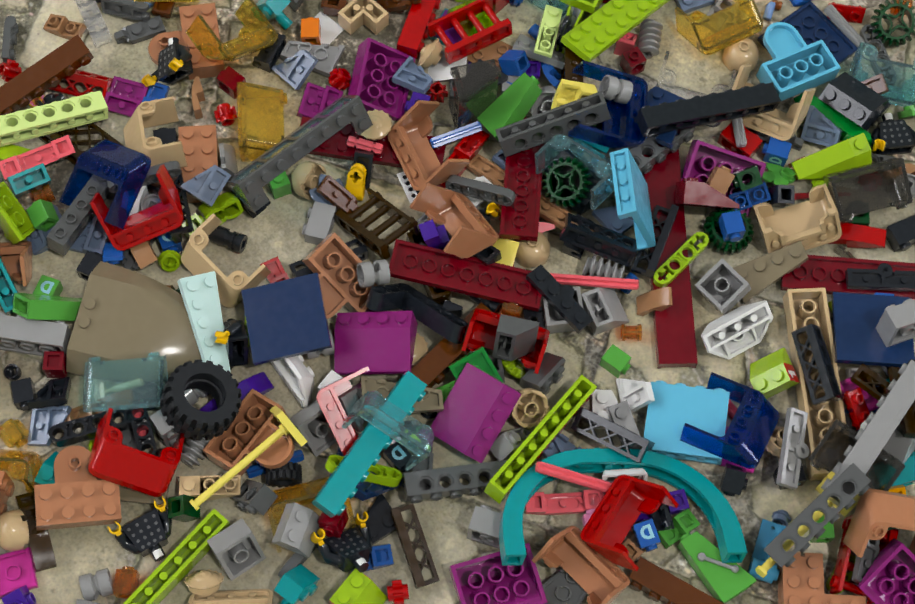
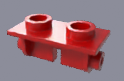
[827,2,866,24]
[842,387,870,430]

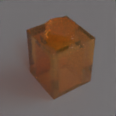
[113,566,140,599]

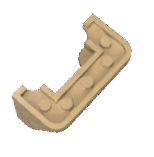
[753,183,842,254]

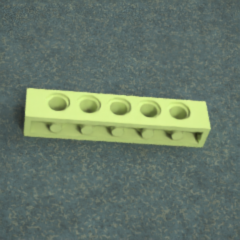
[0,90,108,147]

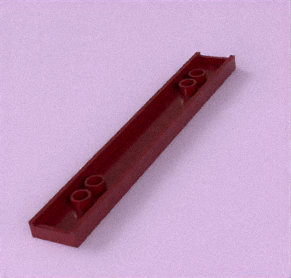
[638,129,698,369]

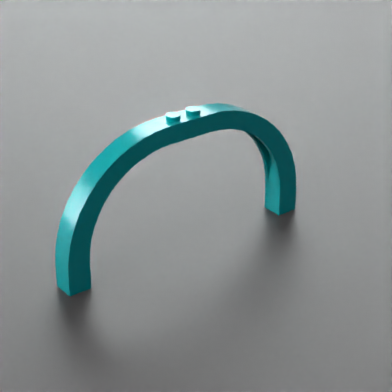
[499,448,748,565]

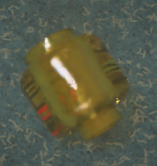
[0,418,29,449]

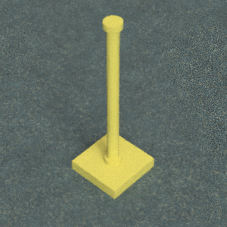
[189,405,308,511]
[755,471,860,578]

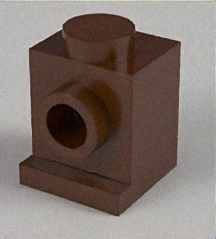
[321,0,348,17]

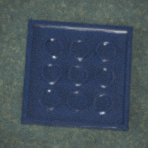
[757,1,858,65]
[241,273,332,365]
[832,292,915,367]

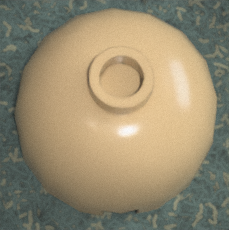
[722,37,759,71]
[291,161,326,200]
[515,232,550,269]
[510,388,550,428]
[0,509,29,551]

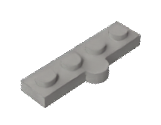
[776,407,809,490]

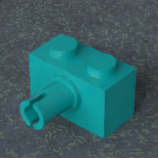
[252,0,293,30]
[274,564,320,604]

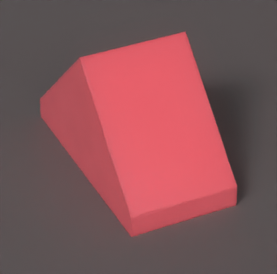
[614,32,638,56]

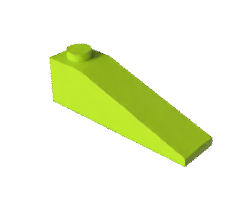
[791,133,872,180]

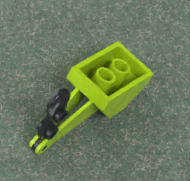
[556,0,603,55]

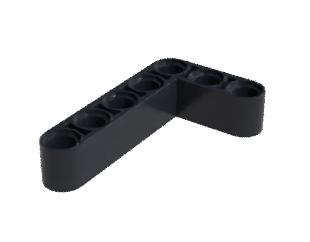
[366,283,468,344]
[49,403,158,456]

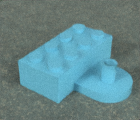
[756,22,841,101]

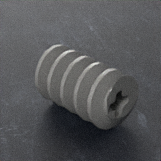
[637,19,663,59]
[582,254,625,278]
[180,436,211,469]

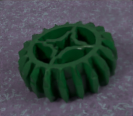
[871,0,915,47]
[542,156,593,208]
[703,207,754,255]

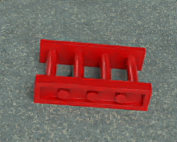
[427,0,512,64]
[829,515,899,604]

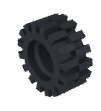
[265,462,302,488]

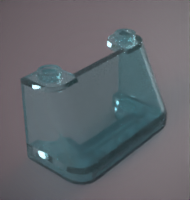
[849,42,915,107]
[83,352,168,412]

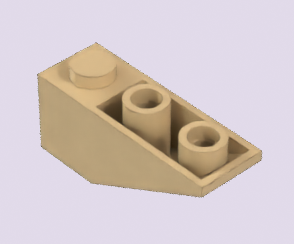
[179,475,241,501]

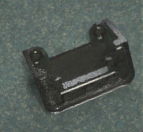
[448,59,501,129]
[823,158,913,223]
[808,418,905,491]

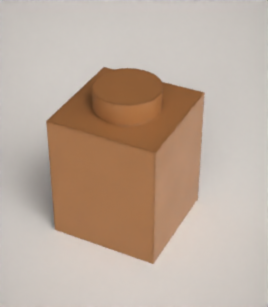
[706,165,735,195]

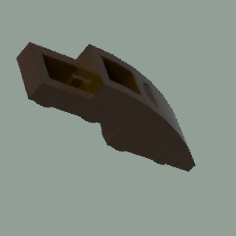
[15,492,57,572]

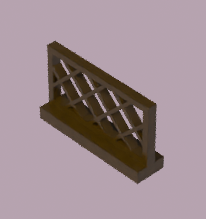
[38,123,123,177]

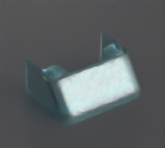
[535,134,614,210]
[342,391,434,471]

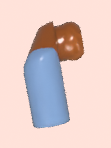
[762,0,783,21]

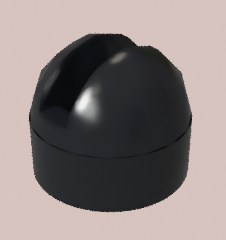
[4,364,22,381]

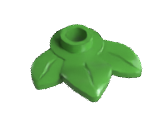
[762,163,796,185]

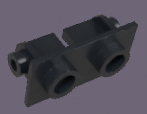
[651,503,674,532]

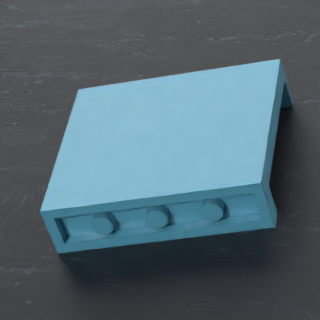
[610,148,656,251]
[644,381,730,465]

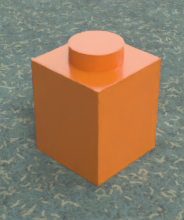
[301,17,321,45]

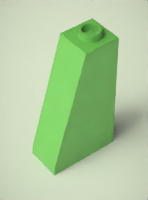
[477,72,542,141]
[12,293,82,321]
[677,531,756,604]

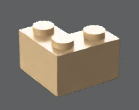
[338,0,389,35]

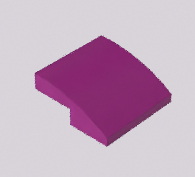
[104,76,149,117]
[296,82,344,118]

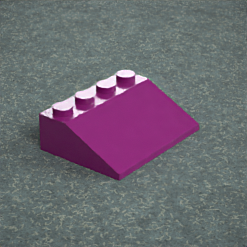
[348,37,415,121]
[681,140,766,217]
[334,311,418,375]
[428,362,521,463]
[858,538,915,604]
[449,543,548,604]

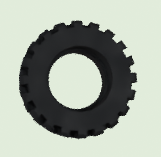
[160,360,242,441]

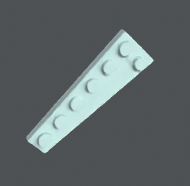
[177,271,231,372]

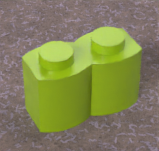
[198,192,244,226]

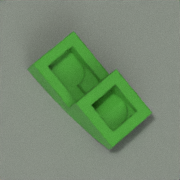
[657,509,700,549]

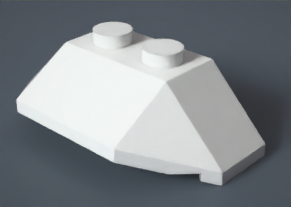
[701,300,773,360]
[270,355,315,409]

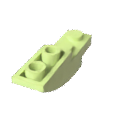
[534,5,563,58]

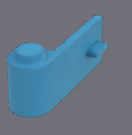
[748,519,786,584]

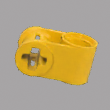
[345,163,367,201]

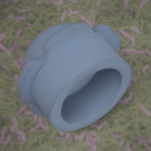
[772,510,792,527]

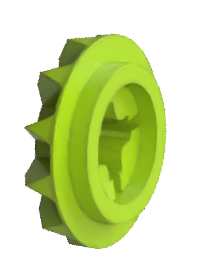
[501,359,526,379]

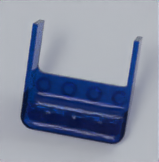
[568,60,648,148]
[59,139,151,229]
[680,372,780,469]

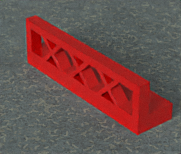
[49,70,113,99]

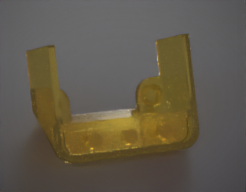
[186,0,278,61]
[675,0,763,55]
[267,476,356,553]

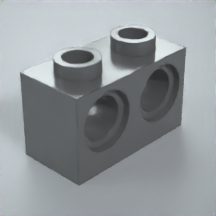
[233,479,278,516]

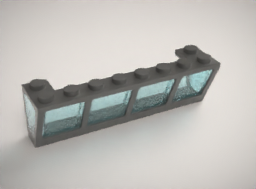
[227,95,373,212]

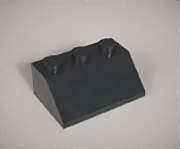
[818,72,889,131]
[542,147,605,216]

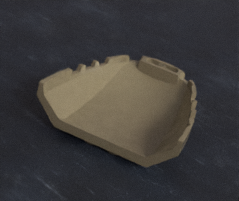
[66,261,202,382]

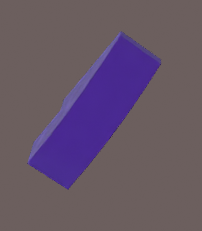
[419,219,451,250]

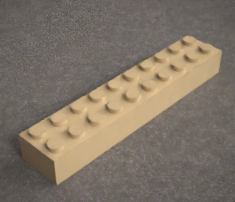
[783,288,850,481]

